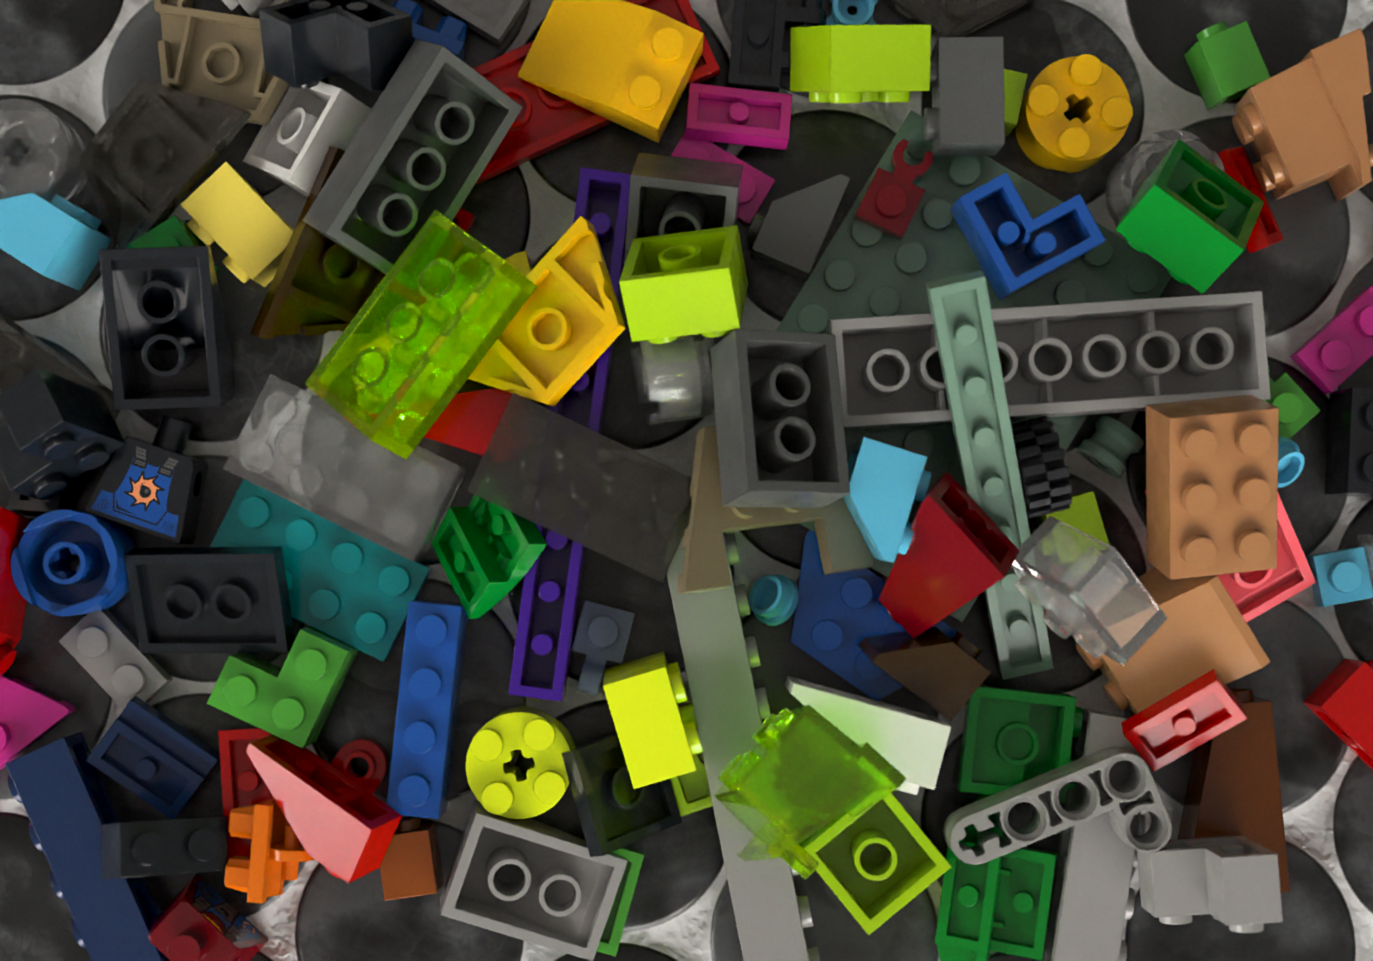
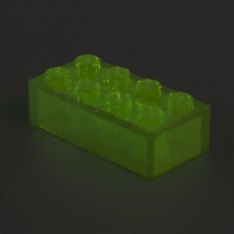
[305,209,537,460]

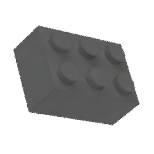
[710,329,850,508]

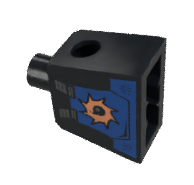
[85,415,208,544]

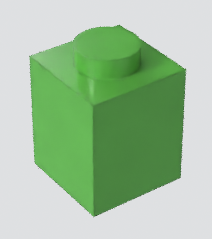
[1184,21,1271,111]

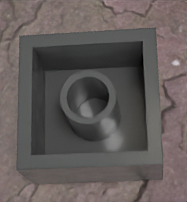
[624,152,743,265]

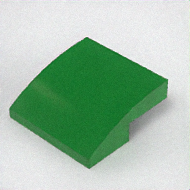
[431,469,547,619]

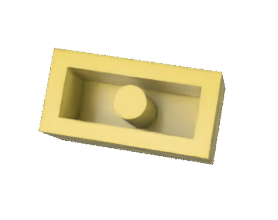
[180,162,294,287]

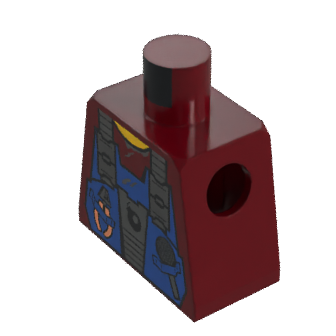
[148,873,269,961]

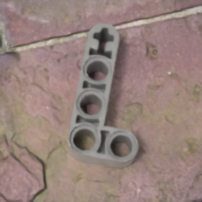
[943,747,1172,865]

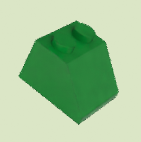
[1115,139,1264,294]

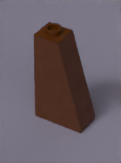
[1177,689,1290,893]

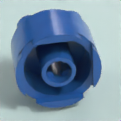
[11,510,135,616]

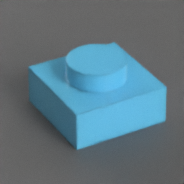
[1306,546,1373,607]

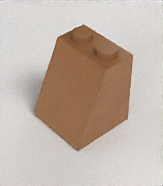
[1072,567,1271,715]

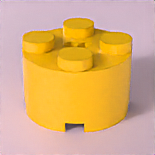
[1015,54,1133,173]

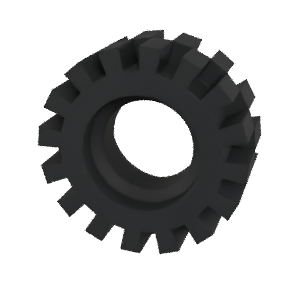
[1011,416,1072,519]

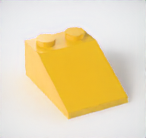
[518,0,704,143]

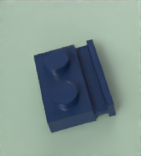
[86,695,220,819]

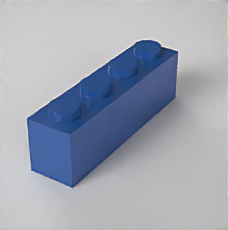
[387,599,468,819]

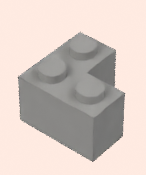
[1137,835,1283,933]

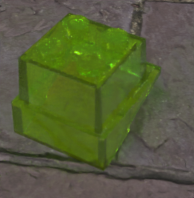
[714,704,906,879]

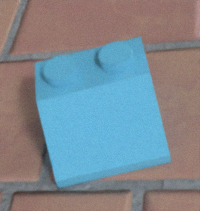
[0,192,113,291]

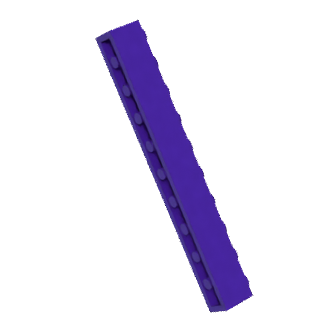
[508,167,631,701]

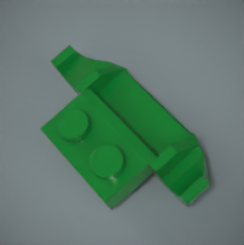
[935,794,1058,961]

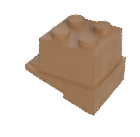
[1232,28,1373,202]

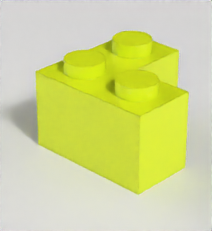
[603,651,703,789]

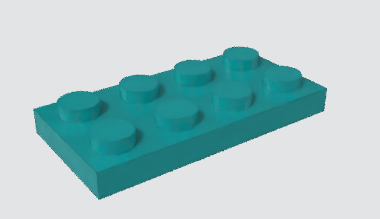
[210,478,433,662]

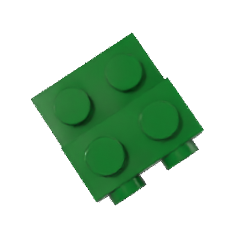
[957,685,1083,803]

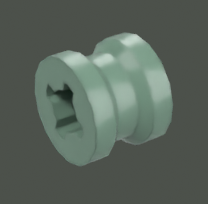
[1077,414,1144,478]

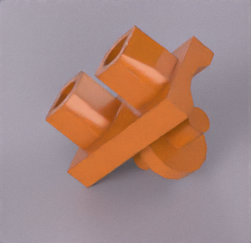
[224,798,314,904]

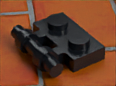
[728,0,826,96]

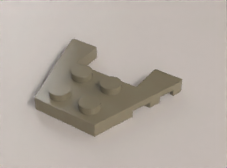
[154,0,291,126]
[677,426,875,595]

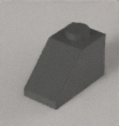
[745,174,850,281]

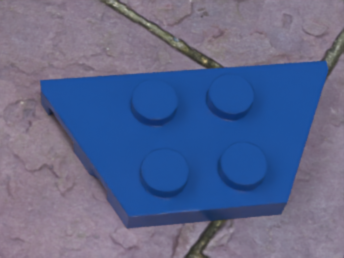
[790,530,974,701]

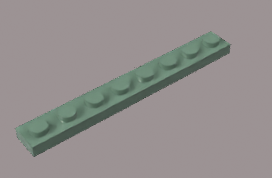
[926,270,1054,680]

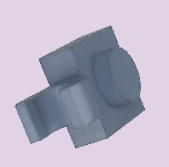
[572,600,635,696]

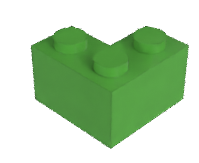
[207,627,359,748]

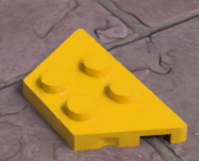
[444,216,626,407]

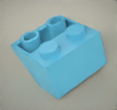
[842,437,931,562]

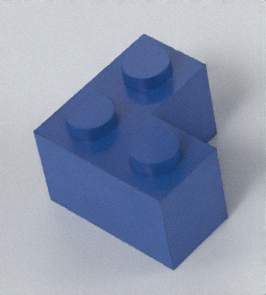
[950,172,1106,301]

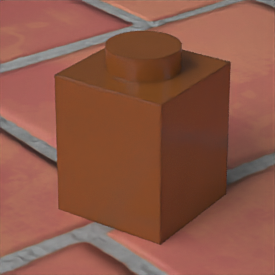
[380,816,444,901]

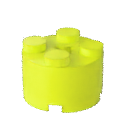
[466,706,575,819]

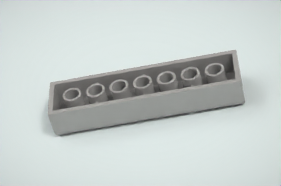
[825,291,1271,431]

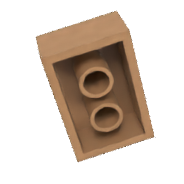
[1146,395,1279,580]

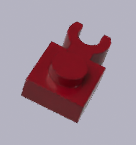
[854,139,933,240]

